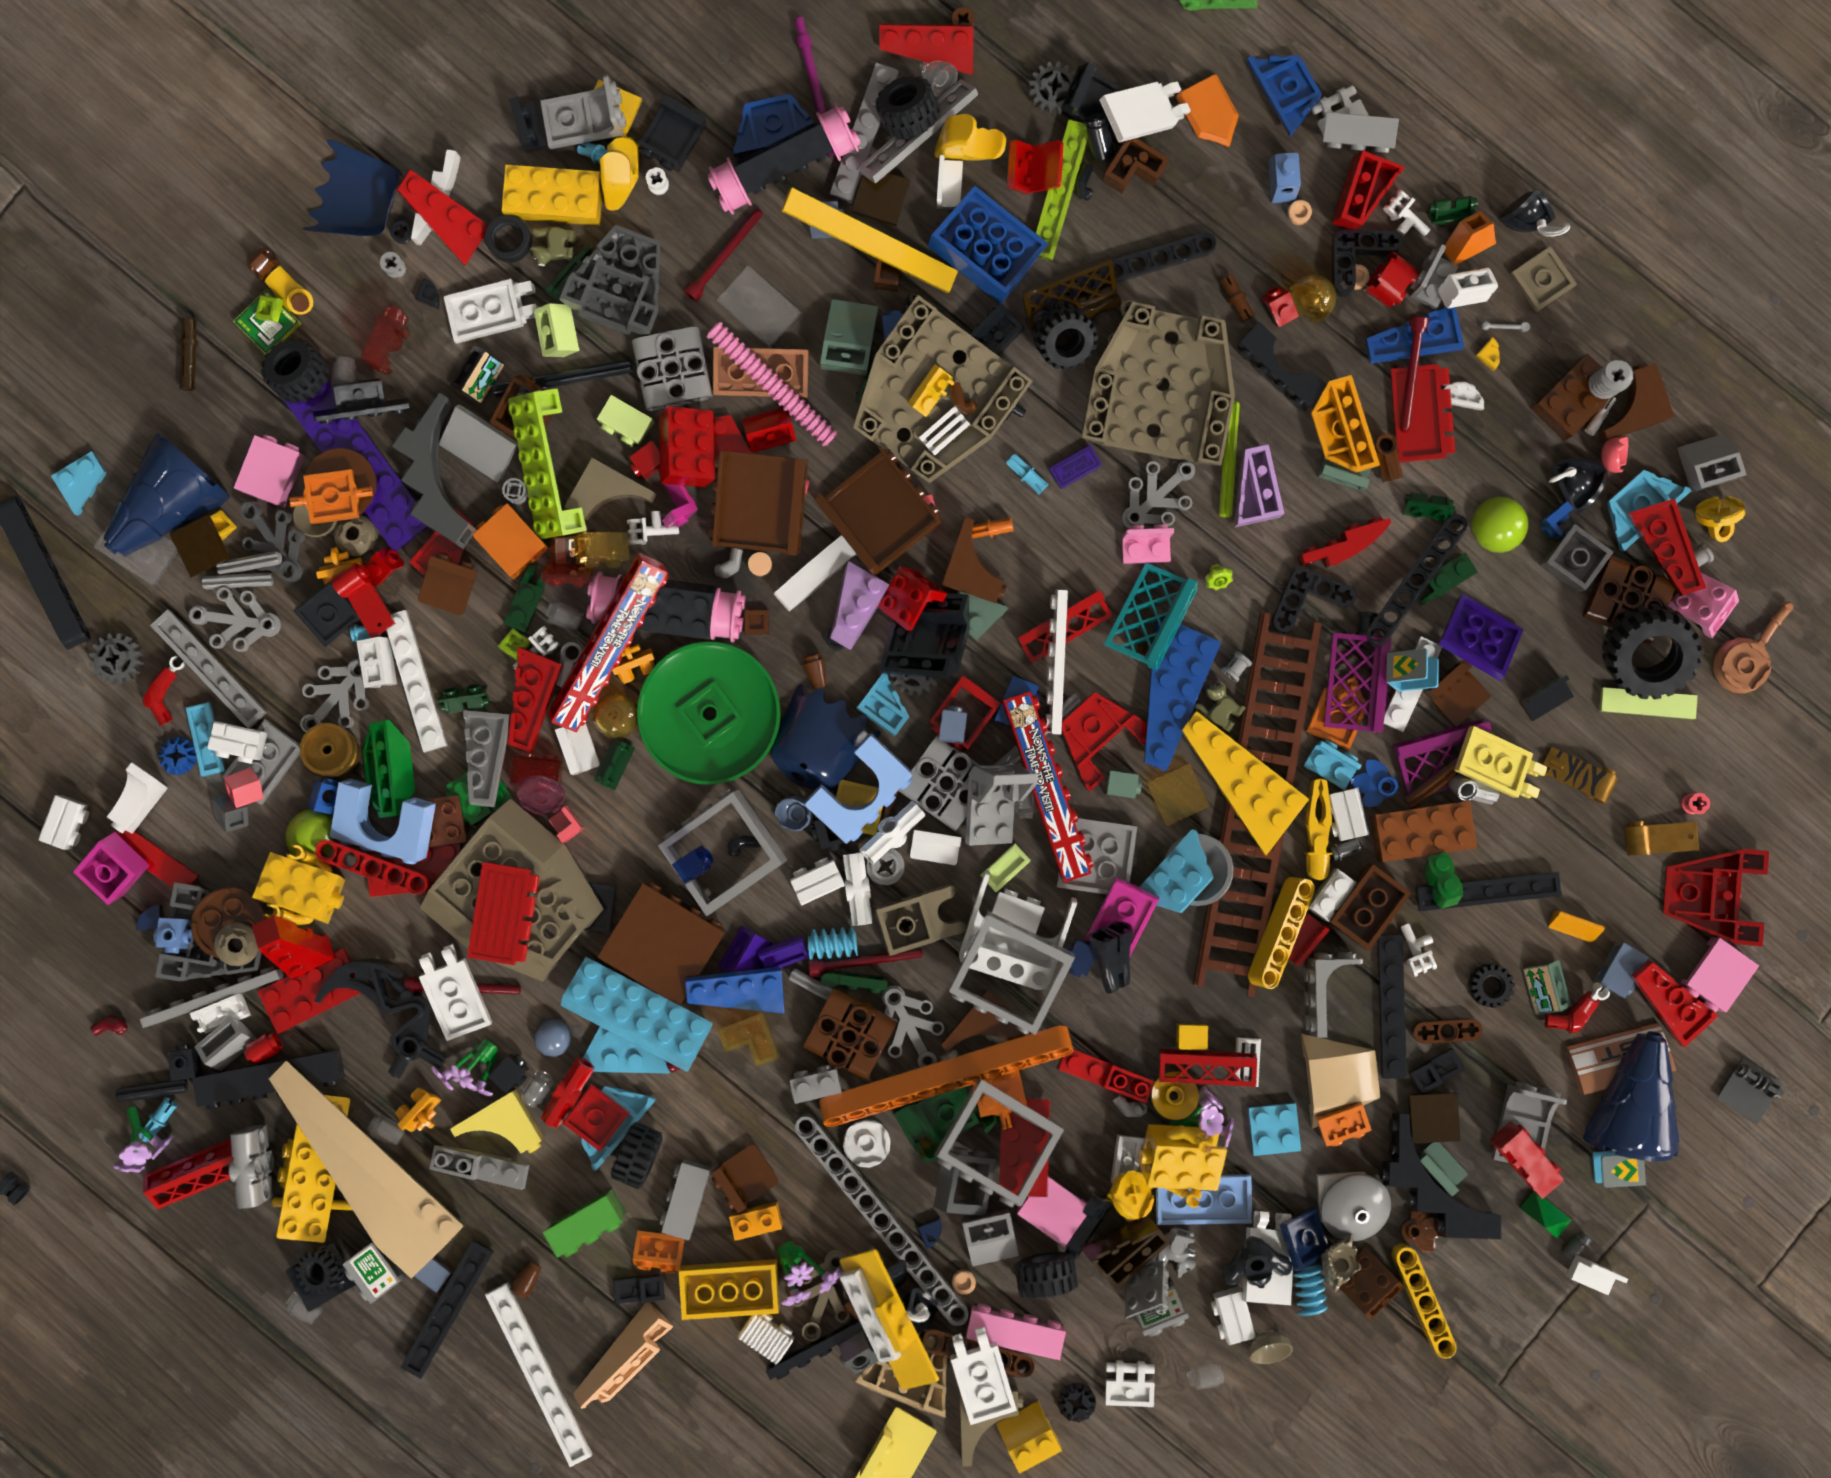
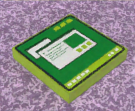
[233,289,302,354]

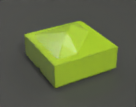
[255,295,284,323]
[498,628,532,662]

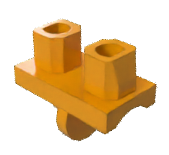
[316,547,363,584]
[612,644,655,684]
[395,1088,441,1132]

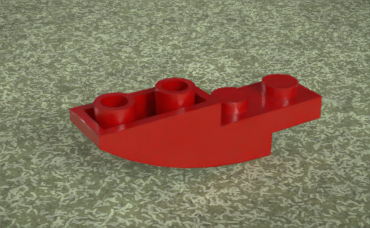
[1298,516,1391,568]
[1056,1049,1155,1104]

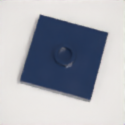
[1279,1207,1330,1271]

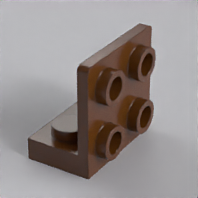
[1424,660,1491,727]
[1340,1248,1405,1321]

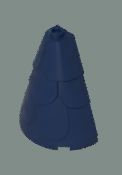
[103,434,230,557]
[1583,1031,1680,1161]

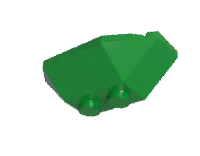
[363,720,415,818]

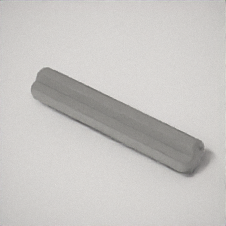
[216,551,283,575]
[202,573,274,590]

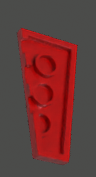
[879,24,974,75]
[396,169,488,266]
[1627,498,1706,597]
[508,647,564,753]
[1631,960,1718,1047]

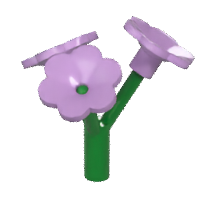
[1169,1086,1234,1147]
[113,1107,174,1172]

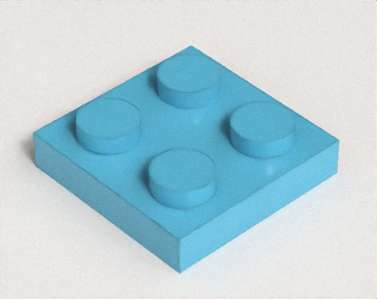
[1247,1102,1301,1156]

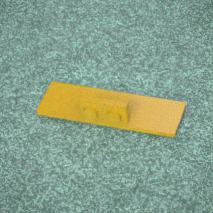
[276,1095,350,1243]
[840,1249,939,1390]

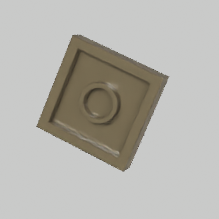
[1510,246,1577,312]

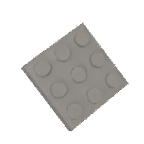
[1056,818,1137,894]

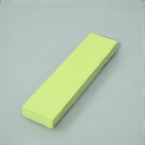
[1599,687,1697,719]

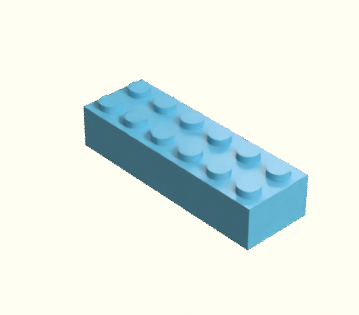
[561,957,713,1072]

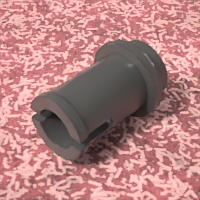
[1329,839,1362,862]
[1561,1231,1592,1261]

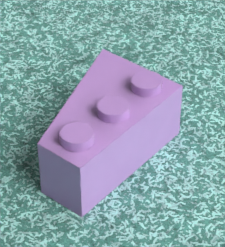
[1234,444,1284,528]
[830,561,889,650]

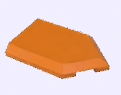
[1175,74,1239,147]
[1305,676,1368,750]

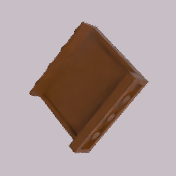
[814,446,942,576]
[709,451,808,556]
[598,881,725,1006]

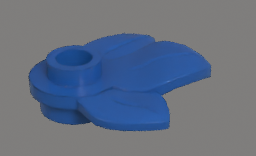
[1350,760,1398,807]

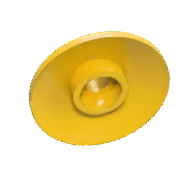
[1151,1072,1199,1120]

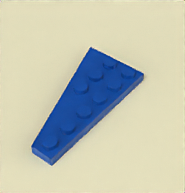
[1144,618,1221,772]

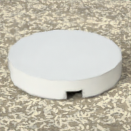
[843,1119,891,1168]

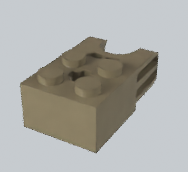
[874,885,966,956]

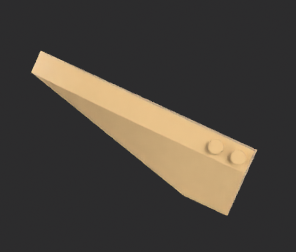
[269,1061,463,1278]

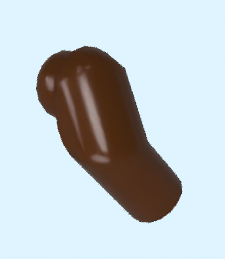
[949,382,977,414]

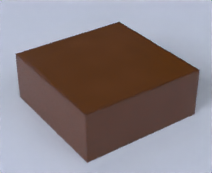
[745,610,769,635]

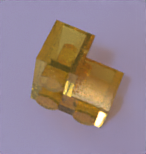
[717,1011,781,1067]

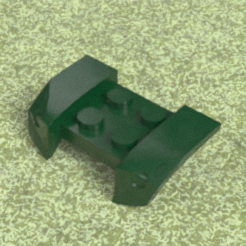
[893,1084,999,1162]

